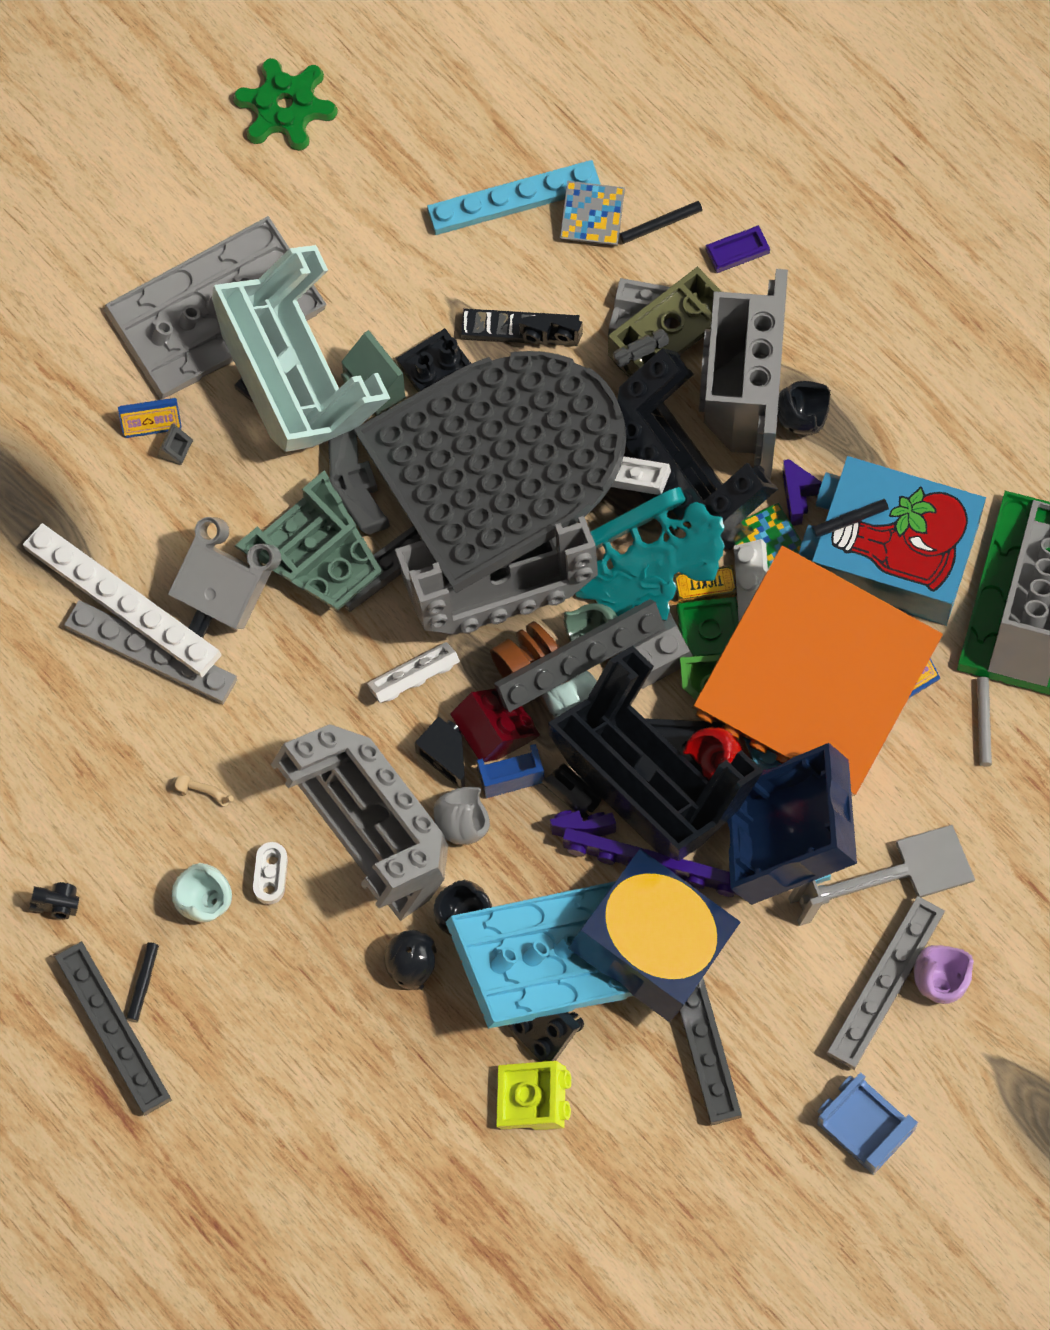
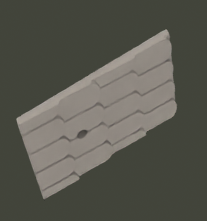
[104,216,326,400]

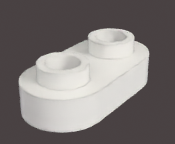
[253,842,288,905]

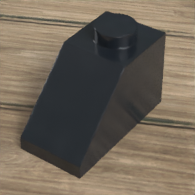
[415,717,465,788]

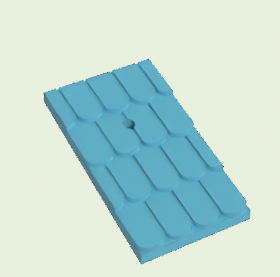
[445,881,633,1029]

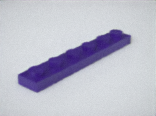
[563,828,738,897]

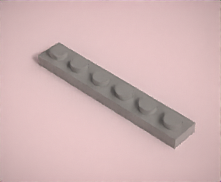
[64,600,237,705]
[827,896,945,1070]

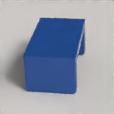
[477,744,544,799]

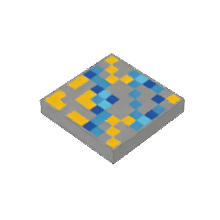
[560,181,625,246]

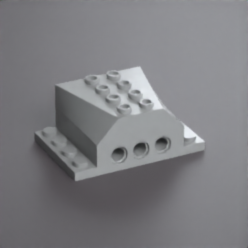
[699,269,788,481]

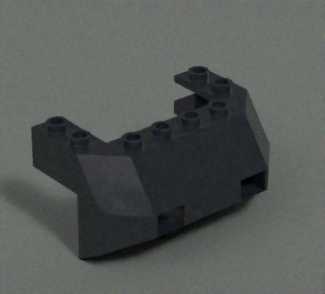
[617,348,778,550]
[548,646,763,861]

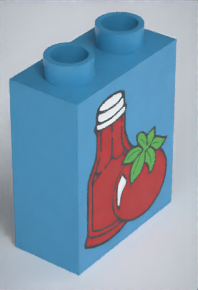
[799,456,986,626]

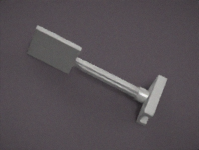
[788,825,975,926]

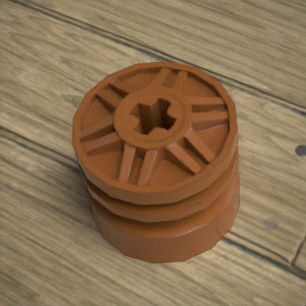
[490,621,559,678]

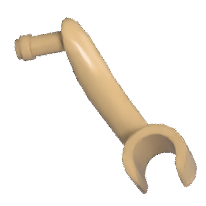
[170,775,234,806]

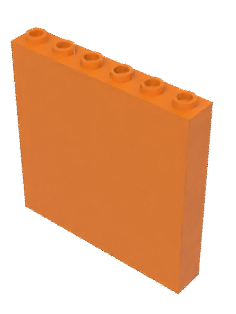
[692,545,943,797]

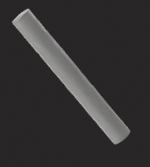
[977,677,992,767]

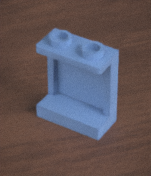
[817,1072,918,1175]

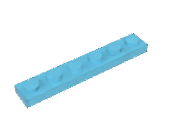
[427,160,601,235]

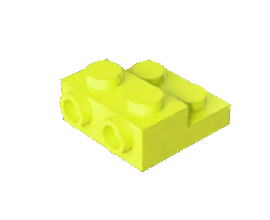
[496,1061,571,1130]

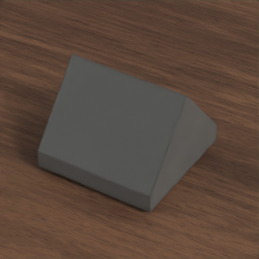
[158,424,193,465]

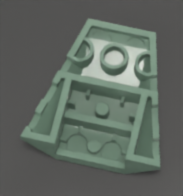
[235,470,382,611]

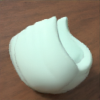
[542,671,597,718]
[171,863,232,923]

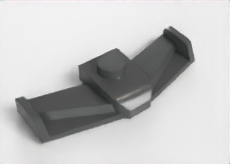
[328,429,390,534]

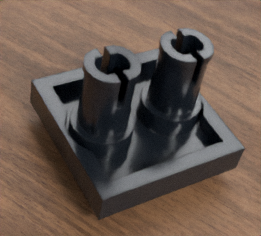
[396,328,471,392]
[507,1012,584,1062]

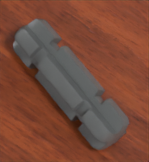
[613,329,669,367]

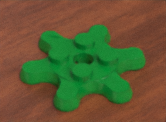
[233,58,338,151]

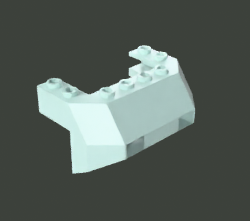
[212,245,390,452]

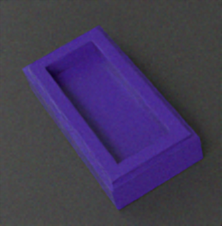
[705,225,770,273]

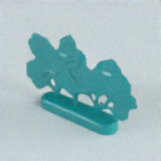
[575,487,725,621]

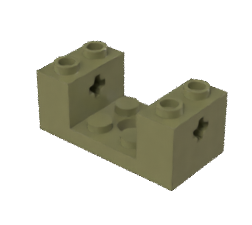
[608,266,722,377]

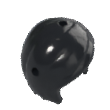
[777,381,831,435]
[433,880,492,936]
[384,930,437,990]

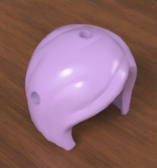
[914,945,974,1004]

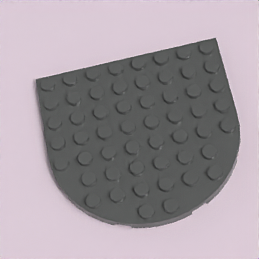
[354,351,626,593]

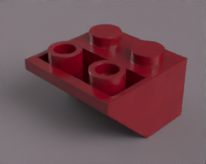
[450,688,540,762]

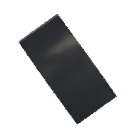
[519,315,583,345]

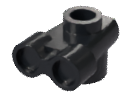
[29,882,79,919]

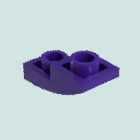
[550,810,616,837]

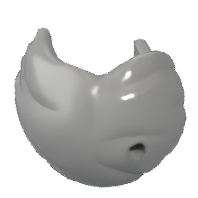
[434,786,490,845]

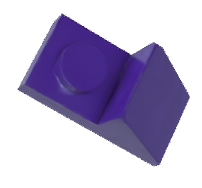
[782,459,822,526]

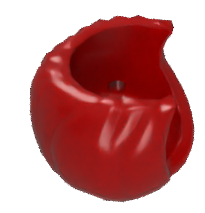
[683,727,742,780]

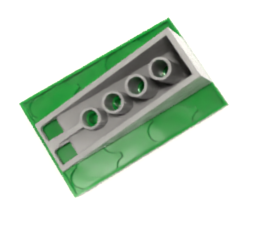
[957,490,1050,695]

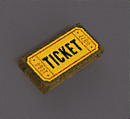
[673,565,737,603]

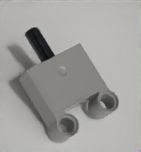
[168,517,281,638]

